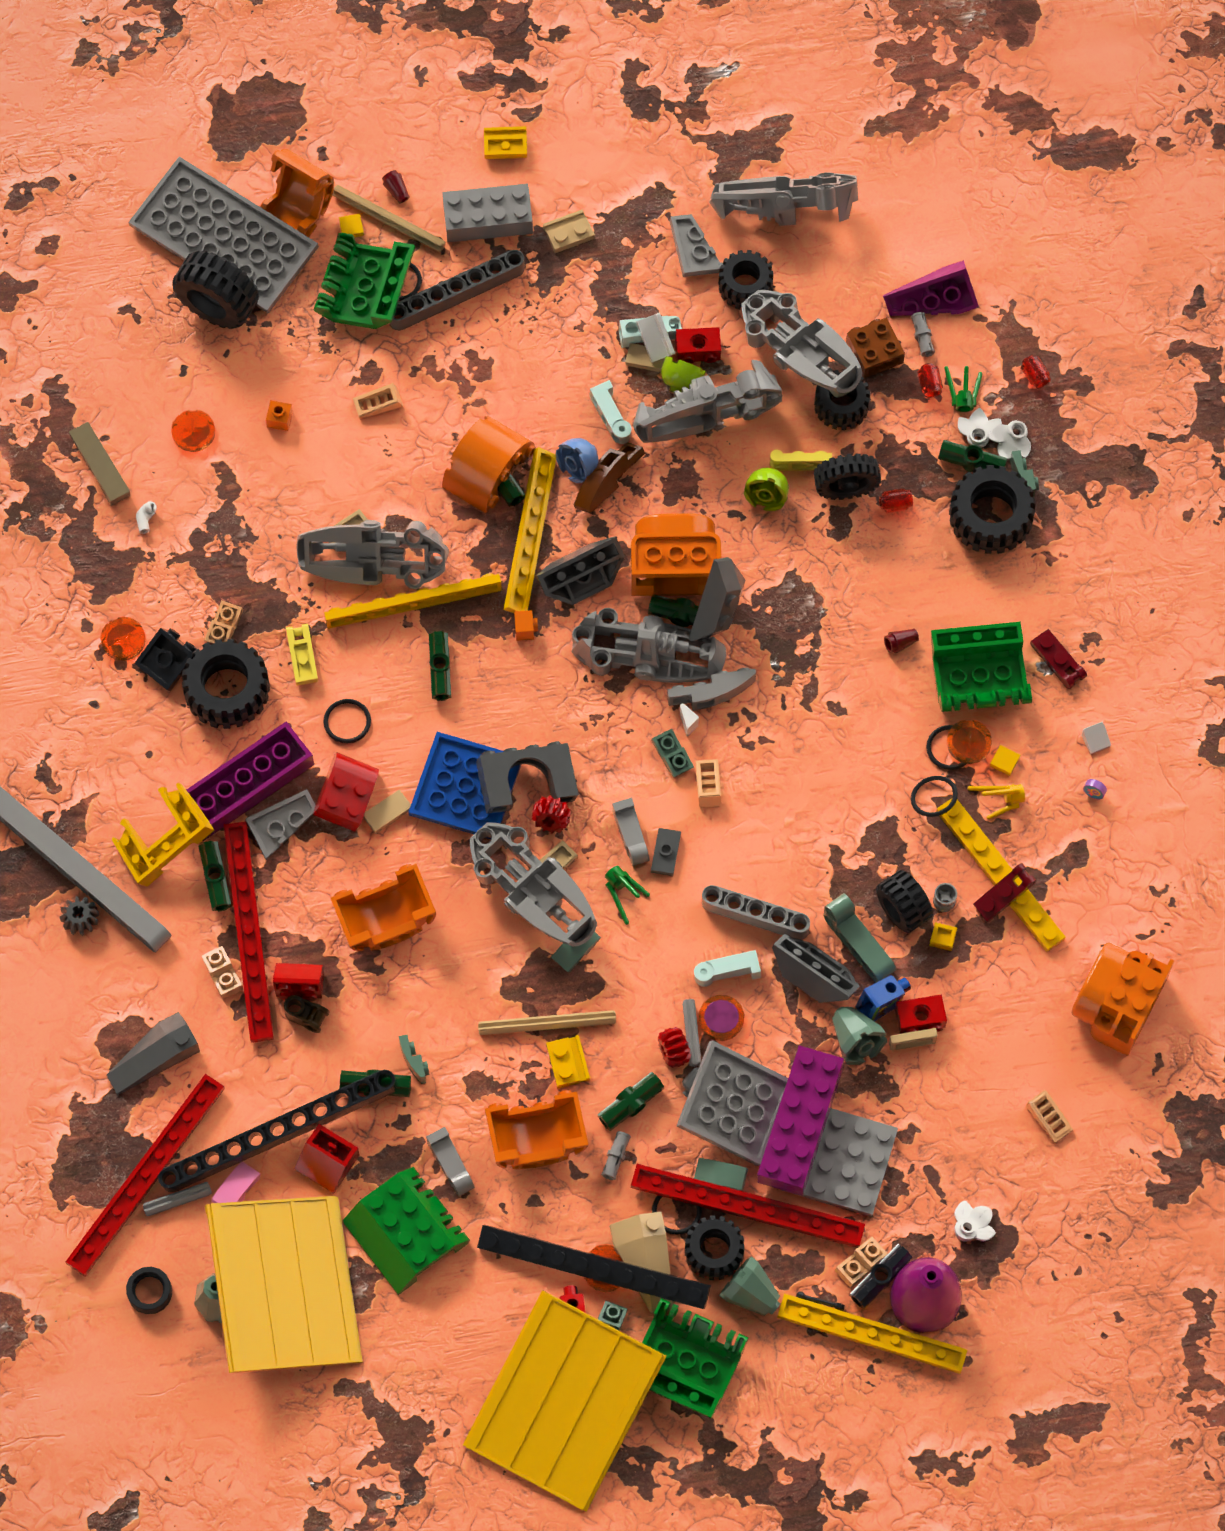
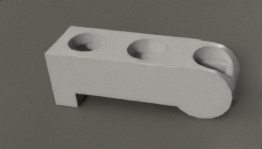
[612,797,649,866]
[426,1127,475,1196]

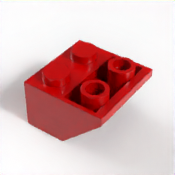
[273,963,324,1001]
[294,1124,360,1194]

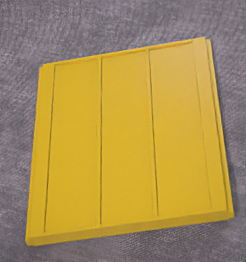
[205,1196,363,1373]
[463,1290,667,1512]

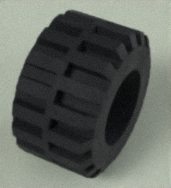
[718,250,773,310]
[814,369,870,430]
[876,870,933,933]
[685,1216,745,1281]

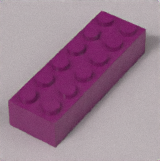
[186,721,314,841]
[757,1045,844,1196]

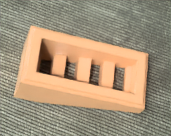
[353,383,403,419]
[695,759,721,807]
[1026,1090,1074,1143]

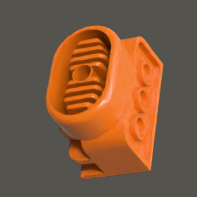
[631,513,722,596]
[1071,942,1174,1056]

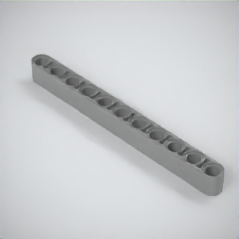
[0,786,172,953]

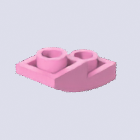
[212,1162,260,1203]

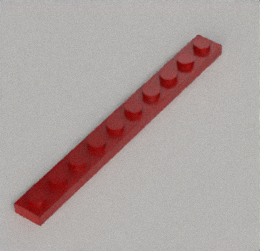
[224,821,274,1043]
[65,1074,225,1277]
[630,1164,865,1248]

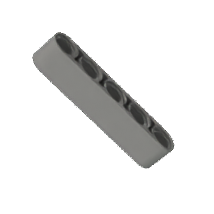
[701,885,810,940]

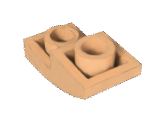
[204,600,243,644]
[201,946,244,999]
[835,1237,888,1288]

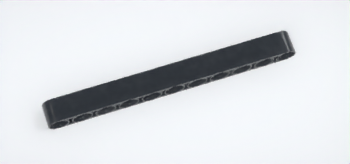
[158,1069,398,1192]

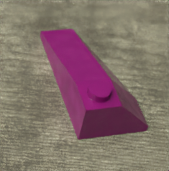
[883,260,979,316]

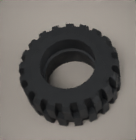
[172,251,259,329]
[949,465,1036,554]
[182,639,270,729]

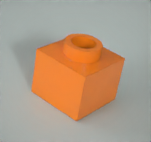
[266,400,293,431]
[514,610,538,641]

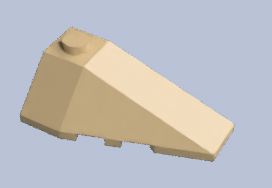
[609,1212,674,1314]

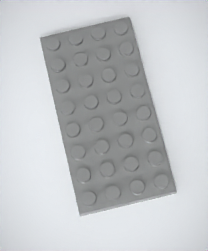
[128,156,319,313]

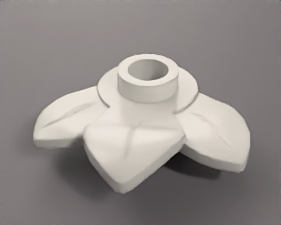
[957,408,1002,448]
[988,420,1031,459]
[954,1201,996,1242]

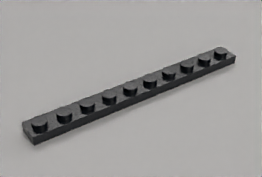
[477,1224,711,1309]

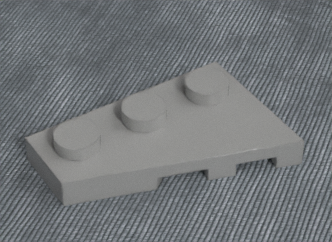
[669,214,723,277]
[246,789,316,860]

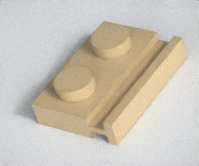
[543,209,595,253]

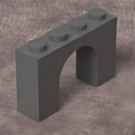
[476,741,579,814]

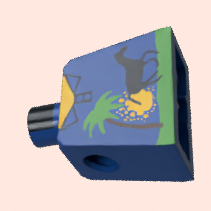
[855,975,911,1022]

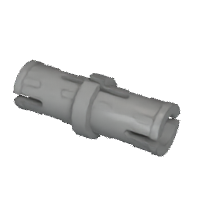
[911,312,935,357]
[601,1131,631,1180]

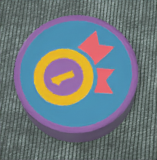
[1083,779,1107,800]

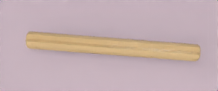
[332,185,446,252]
[478,1010,616,1035]

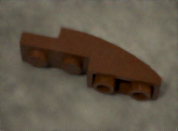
[574,442,645,513]

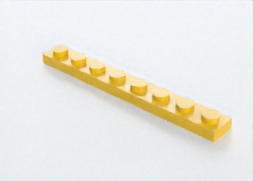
[504,447,556,614]
[324,574,502,629]
[936,799,1066,952]
[777,1293,968,1374]

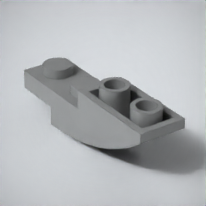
[667,668,756,711]

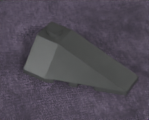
[106,1012,200,1095]

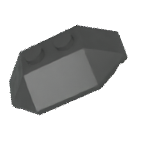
[536,536,625,605]
[689,557,746,641]
[772,934,860,1003]

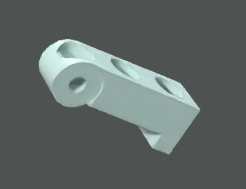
[618,316,682,348]
[589,380,632,444]
[694,950,761,987]

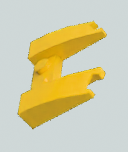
[112,783,214,887]

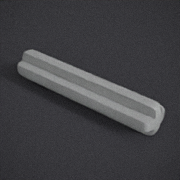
[682,999,701,1067]
[143,1182,212,1216]

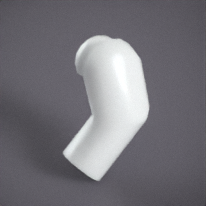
[136,501,157,534]

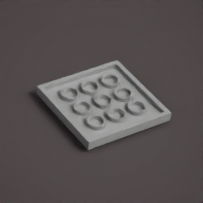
[676,1040,788,1166]
[782,1108,898,1217]

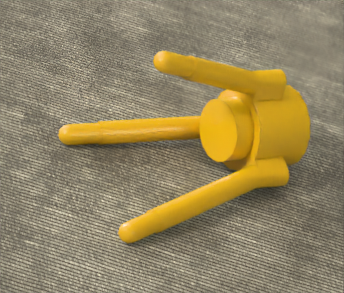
[967,784,1025,820]

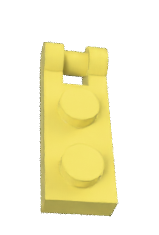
[770,449,832,471]
[286,624,318,686]

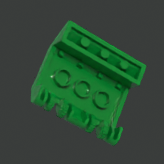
[314,233,415,329]
[931,621,1032,712]
[342,1167,470,1295]
[642,1298,749,1418]

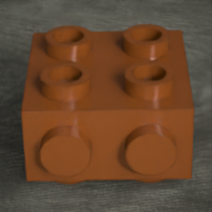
[846,317,905,379]

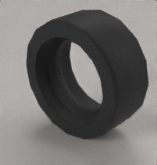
[126,1266,172,1314]

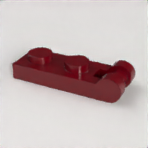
[1030,629,1087,689]
[973,863,1036,922]

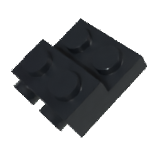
[134,628,197,691]

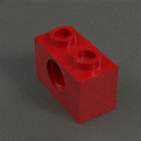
[676,327,721,364]
[895,994,947,1034]

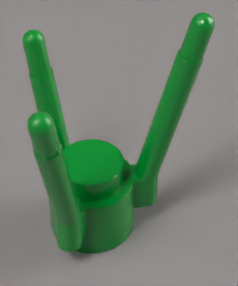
[944,366,982,412]
[605,866,650,925]

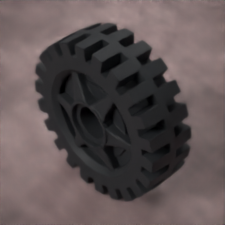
[814,453,881,500]

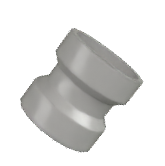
[933,883,957,912]

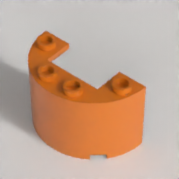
[260,149,334,237]
[442,416,536,513]
[331,864,436,952]
[485,1090,589,1170]

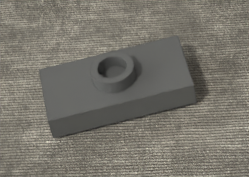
[651,828,681,876]

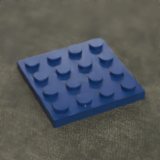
[408,731,522,840]

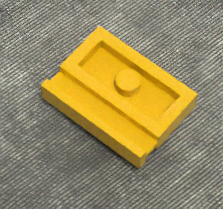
[484,126,527,159]
[546,1035,590,1089]

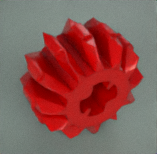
[532,795,571,834]
[658,1027,691,1068]

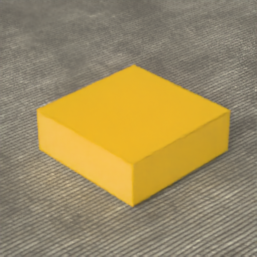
[339,213,364,237]
[990,745,1020,776]
[929,922,957,951]

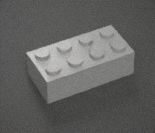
[442,183,533,242]

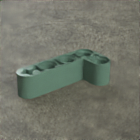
[823,893,897,983]

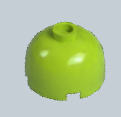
[661,356,706,393]
[744,468,789,511]

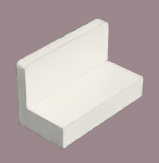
[636,313,675,363]

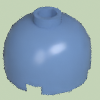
[555,438,599,483]

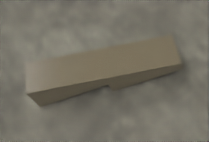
[69,422,130,506]

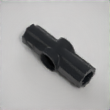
[849,1244,913,1309]

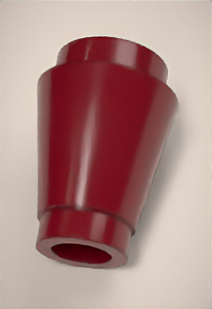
[382,170,410,204]
[884,628,919,653]

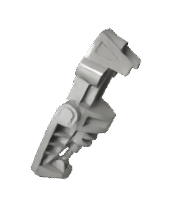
[709,172,859,226]
[742,290,862,398]
[633,360,783,443]
[296,520,449,589]
[571,608,726,683]
[470,822,597,947]

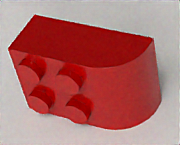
[313,752,379,832]

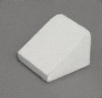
[680,703,699,737]
[1081,721,1111,754]

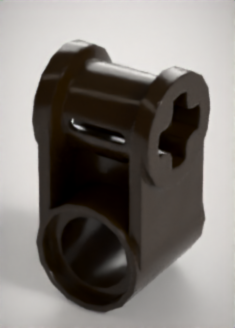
[284,995,330,1033]

